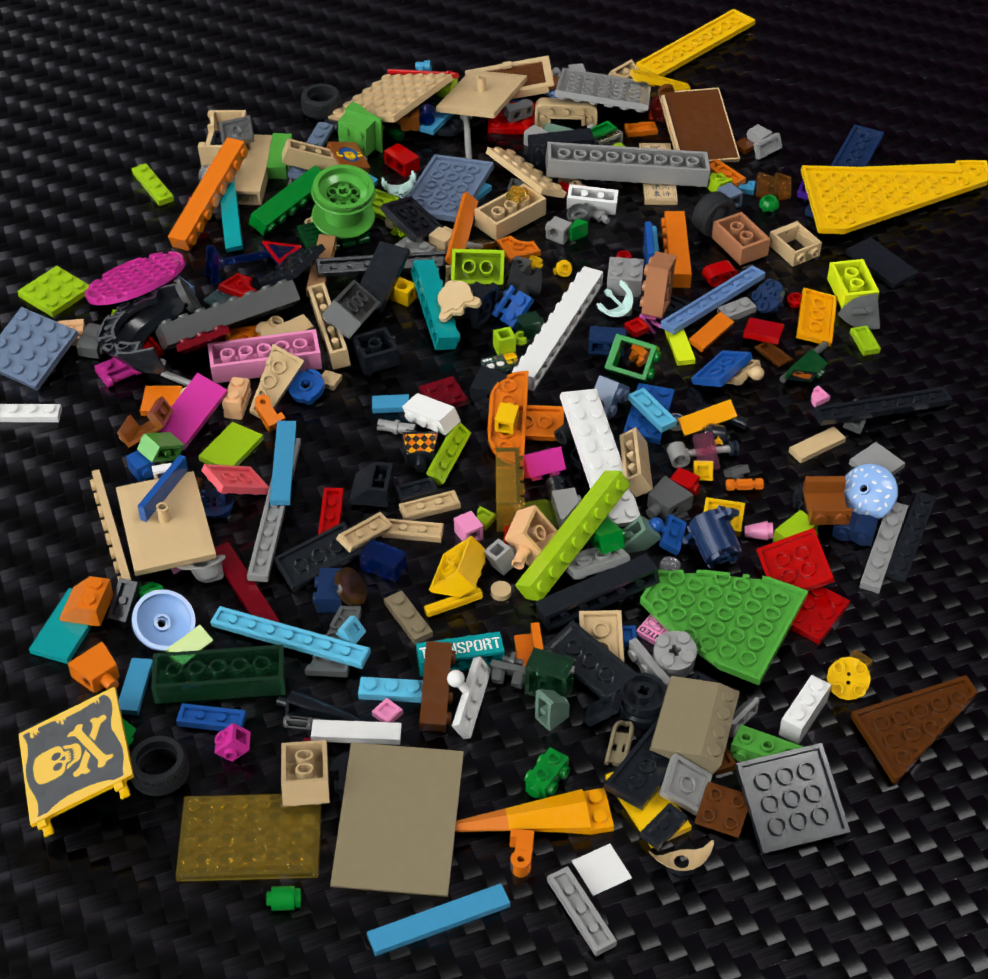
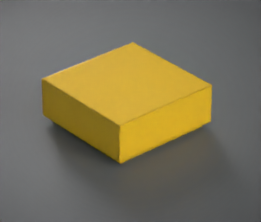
[693,460,714,481]

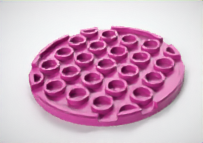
[85,251,186,305]

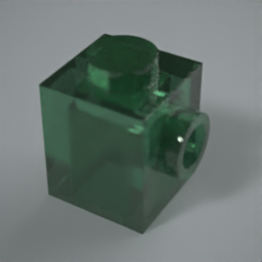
[516,311,544,339]

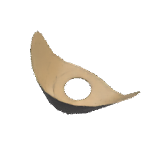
[649,840,714,877]

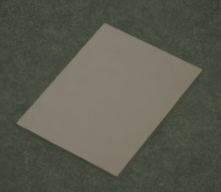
[330,742,464,897]

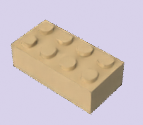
[474,183,546,240]

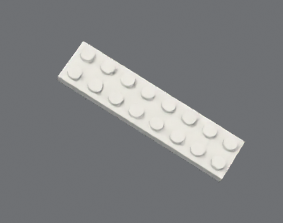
[559,389,640,527]

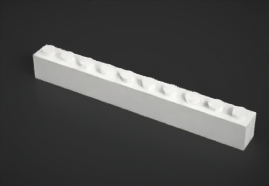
[512,266,603,391]

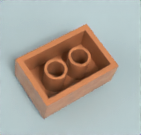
[712,212,770,265]
[640,251,677,318]

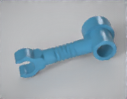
[415,60,432,71]

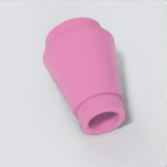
[745,521,774,541]

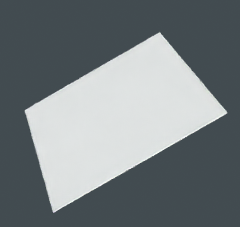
[572,844,632,896]

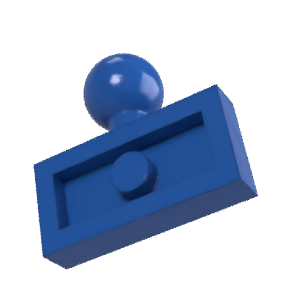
[649,514,687,555]

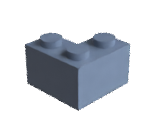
[594,375,630,420]

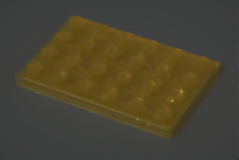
[176,794,322,882]

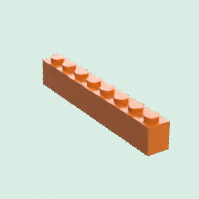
[168,137,248,251]

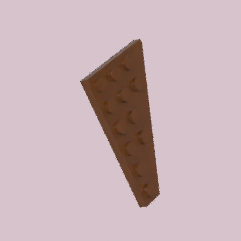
[851,675,978,784]

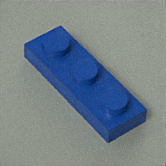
[176,703,247,731]

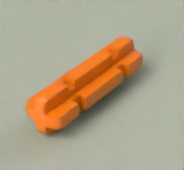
[725,478,764,491]

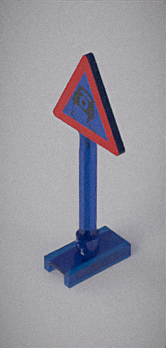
[205,241,302,284]

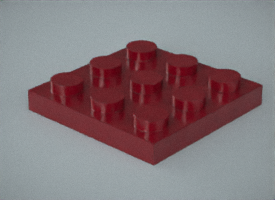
[176,324,230,356]

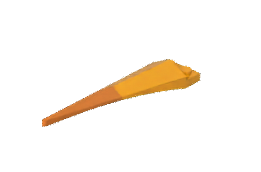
[455,788,614,835]

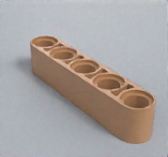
[306,234,337,297]

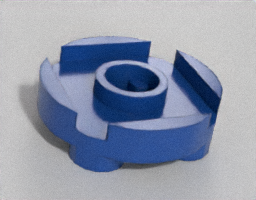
[289,369,326,405]

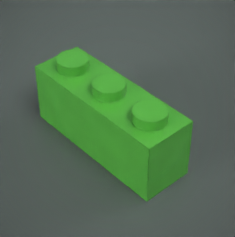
[266,133,292,179]

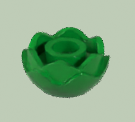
[759,195,779,212]

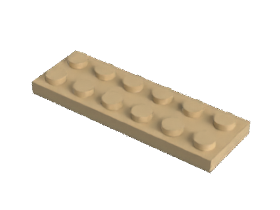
[486,147,567,198]

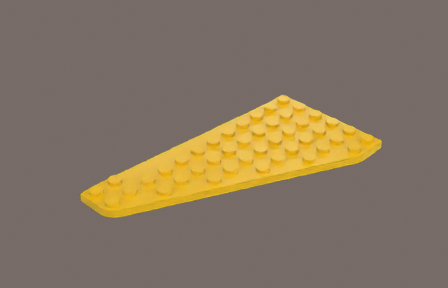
[801,160,988,234]

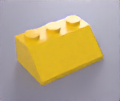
[429,536,486,597]

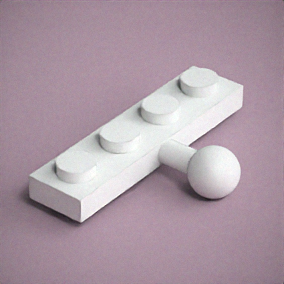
[447,657,491,739]

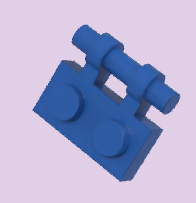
[492,285,535,329]

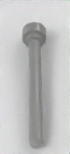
[460,115,472,159]

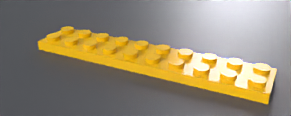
[636,9,755,77]

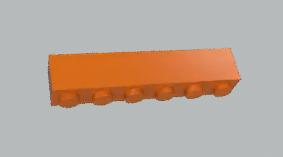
[661,211,692,288]

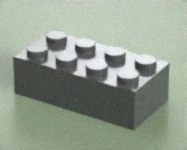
[322,280,381,339]

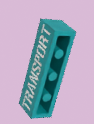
[416,632,505,677]

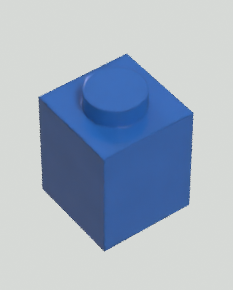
[126,451,155,482]

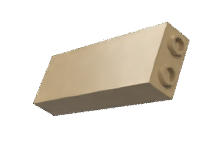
[235,134,272,205]

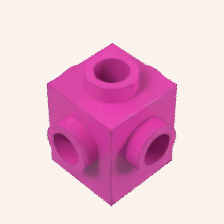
[215,723,251,762]

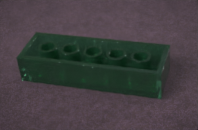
[151,645,286,704]

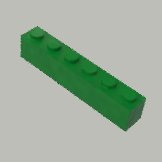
[249,165,322,236]

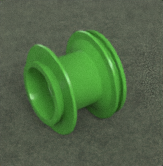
[311,164,376,239]

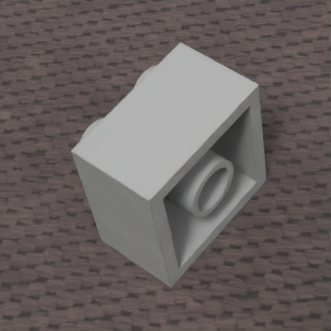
[607,257,644,297]

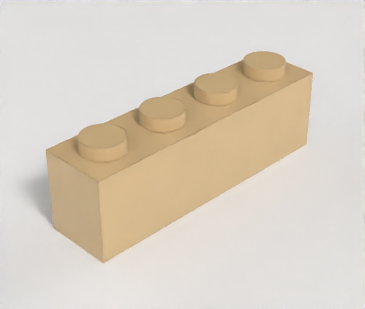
[282,138,338,170]
[619,427,653,497]

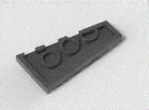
[305,606,362,677]

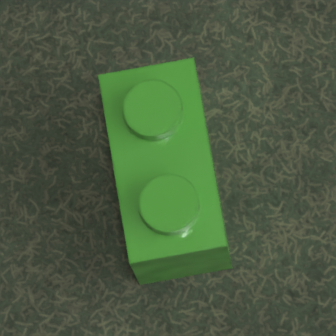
[137,432,185,462]

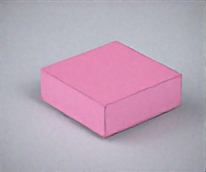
[372,698,403,723]

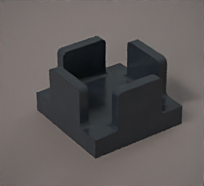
[461,282,498,330]

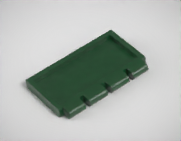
[297,222,371,251]

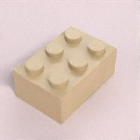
[281,740,330,806]

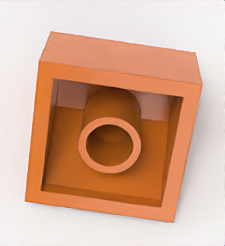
[59,576,114,627]

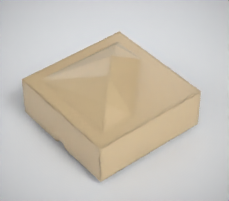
[321,370,342,391]

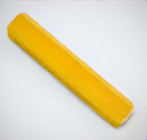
[424,587,483,617]

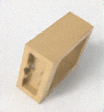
[769,221,822,266]

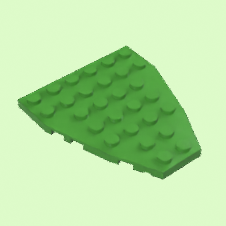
[640,570,808,685]

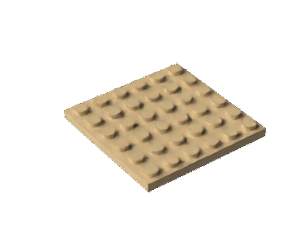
[328,73,453,122]

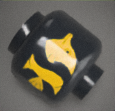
[700,423,730,448]

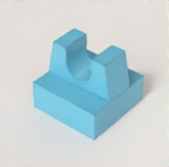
[336,616,366,644]

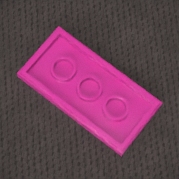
[155,373,228,450]

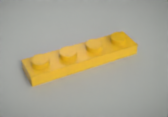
[630,68,691,91]

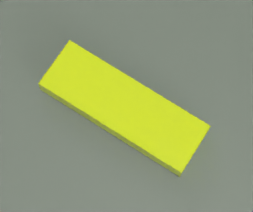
[665,329,695,366]

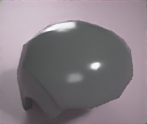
[566,203,592,224]

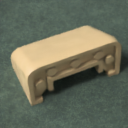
[535,98,597,129]
[198,110,247,170]

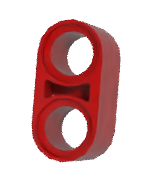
[702,260,738,287]

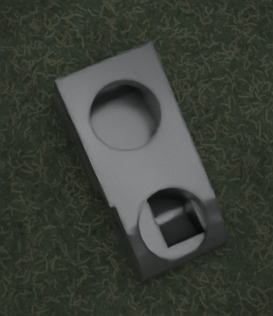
[503,99,533,123]

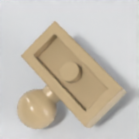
[726,359,764,386]

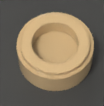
[491,581,511,601]

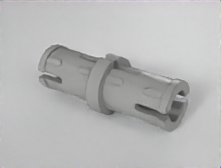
[377,419,416,435]

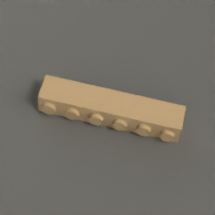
[307,283,350,370]

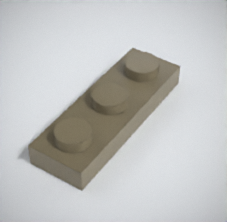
[384,591,433,645]

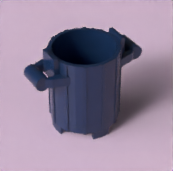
[682,505,742,570]

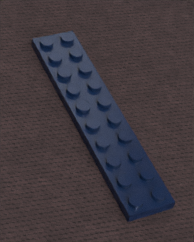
[805,124,884,218]

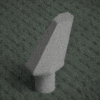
[591,211,610,224]

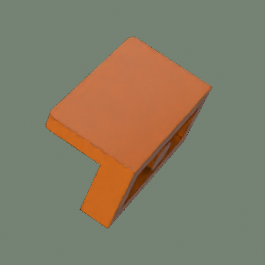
[514,622,545,670]

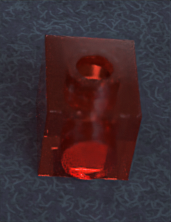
[649,97,665,122]

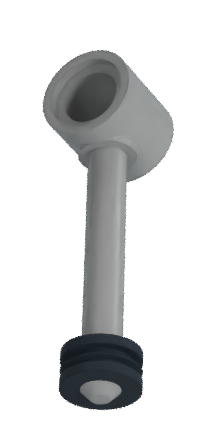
[667,440,739,468]

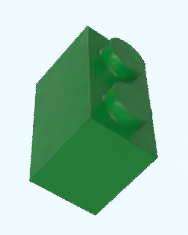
[588,517,626,555]

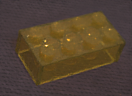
[496,447,525,532]

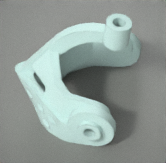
[381,171,417,199]
[596,280,633,317]

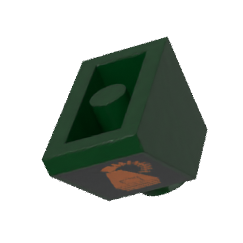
[784,349,828,382]

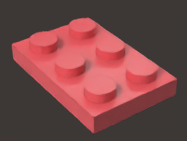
[201,464,269,495]

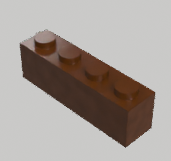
[419,641,456,732]

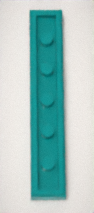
[220,176,243,253]

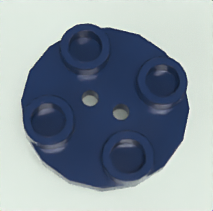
[751,279,785,313]
[200,488,234,519]

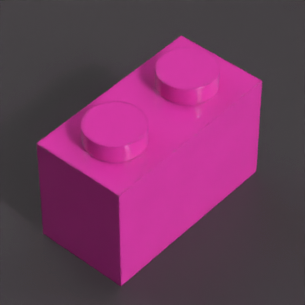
[520,447,566,481]

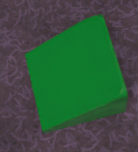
[569,218,588,241]

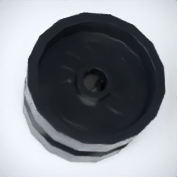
[618,672,667,729]

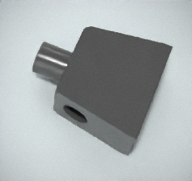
[646,476,693,520]

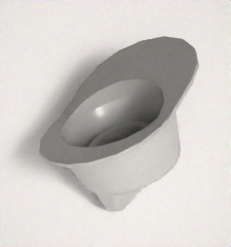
[178,555,226,583]

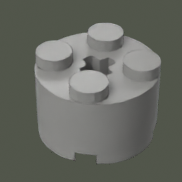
[652,631,697,678]

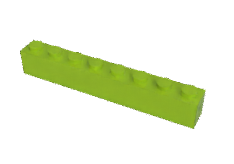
[515,470,631,601]

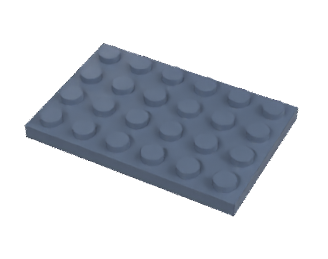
[406,154,494,223]

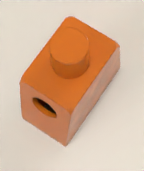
[68,642,120,693]

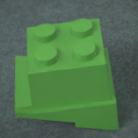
[338,102,385,157]

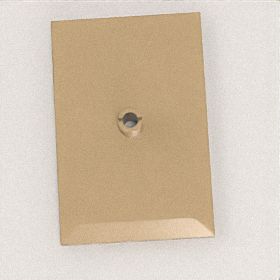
[436,70,527,118]
[116,471,217,576]

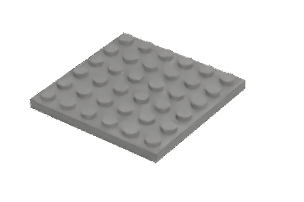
[555,68,651,112]

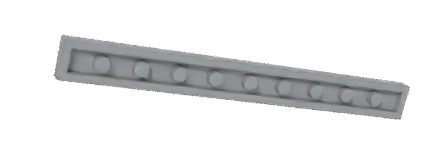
[247,438,301,582]

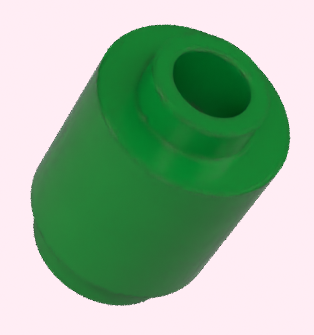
[267,886,301,911]

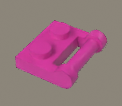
[94,358,142,388]

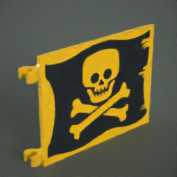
[19,687,134,838]

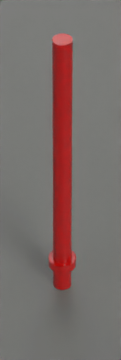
[387,69,459,79]

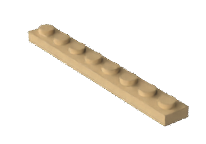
[90,469,131,580]

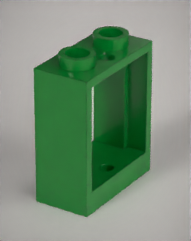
[604,334,661,384]

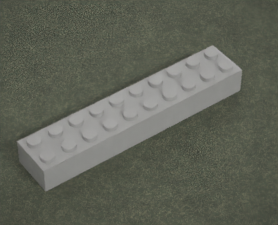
[546,142,710,187]

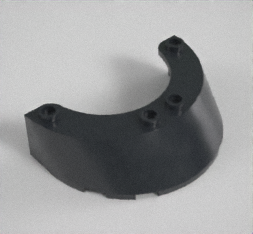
[97,284,187,374]

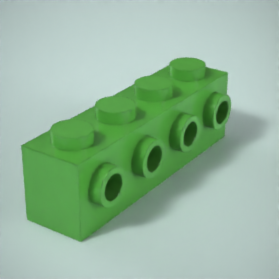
[730,724,803,762]

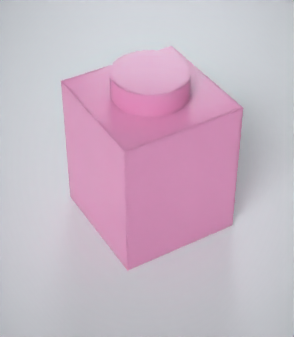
[454,511,483,541]

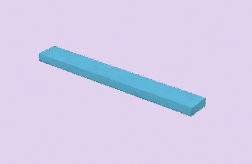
[210,606,371,669]

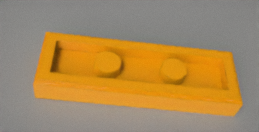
[678,399,737,437]

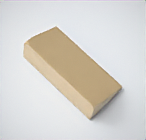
[608,59,639,78]

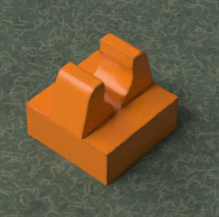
[629,345,650,367]

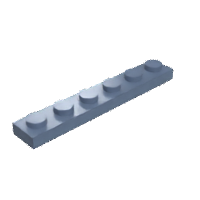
[288,122,334,179]

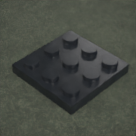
[380,196,443,243]
[262,244,326,287]

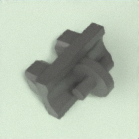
[490,651,531,689]

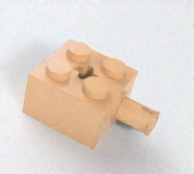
[505,505,557,569]

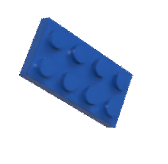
[623,383,675,444]

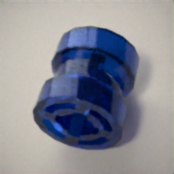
[420,104,435,126]

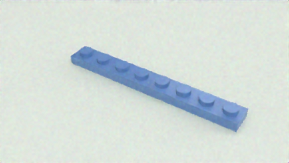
[660,265,766,335]

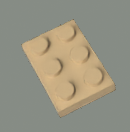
[579,610,624,662]

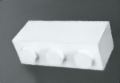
[567,184,618,215]
[402,393,460,435]
[779,675,831,745]

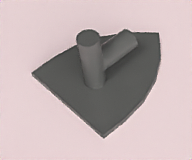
[837,294,880,330]

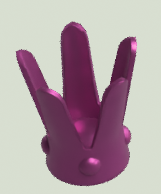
[639,313,664,334]

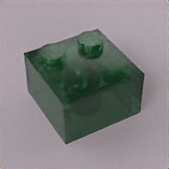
[525,647,575,700]

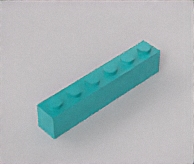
[411,260,460,350]

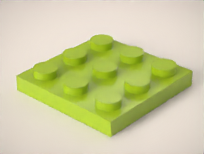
[17,266,89,317]

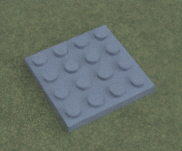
[0,307,79,391]

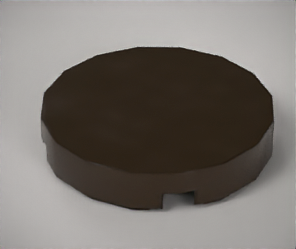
[334,567,367,606]

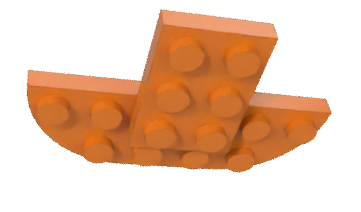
[488,371,564,467]

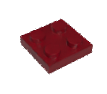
[419,376,468,408]

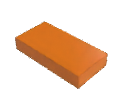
[624,121,658,137]

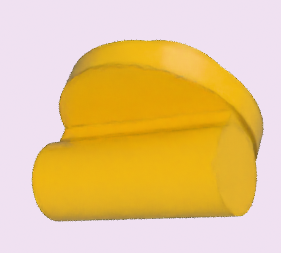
[553,260,572,277]

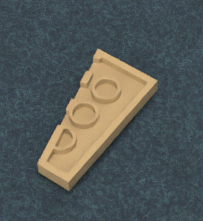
[250,344,305,418]

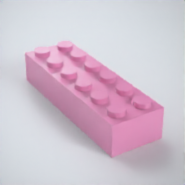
[208,329,322,383]

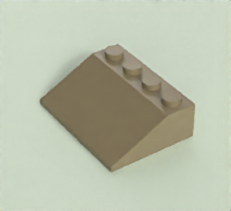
[649,676,740,774]

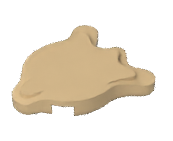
[437,280,482,322]

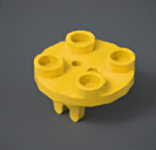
[826,657,871,700]

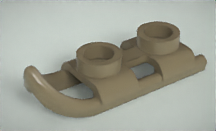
[604,720,634,767]

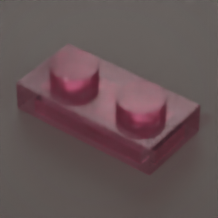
[692,432,720,471]

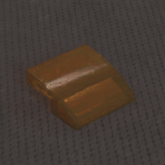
[756,172,791,200]

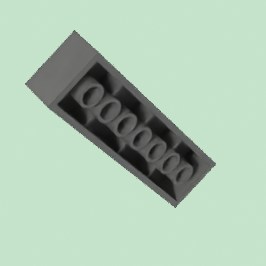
[155,279,300,351]

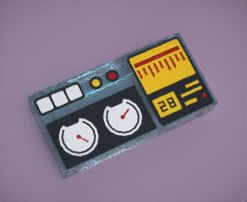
[481,351,520,372]

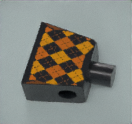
[402,431,439,472]

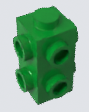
[524,747,570,799]

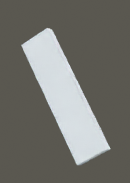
[311,720,401,745]

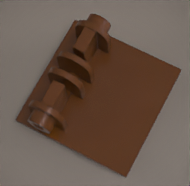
[694,782,748,838]

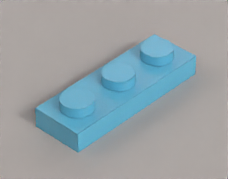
[628,388,677,433]
[358,677,423,703]

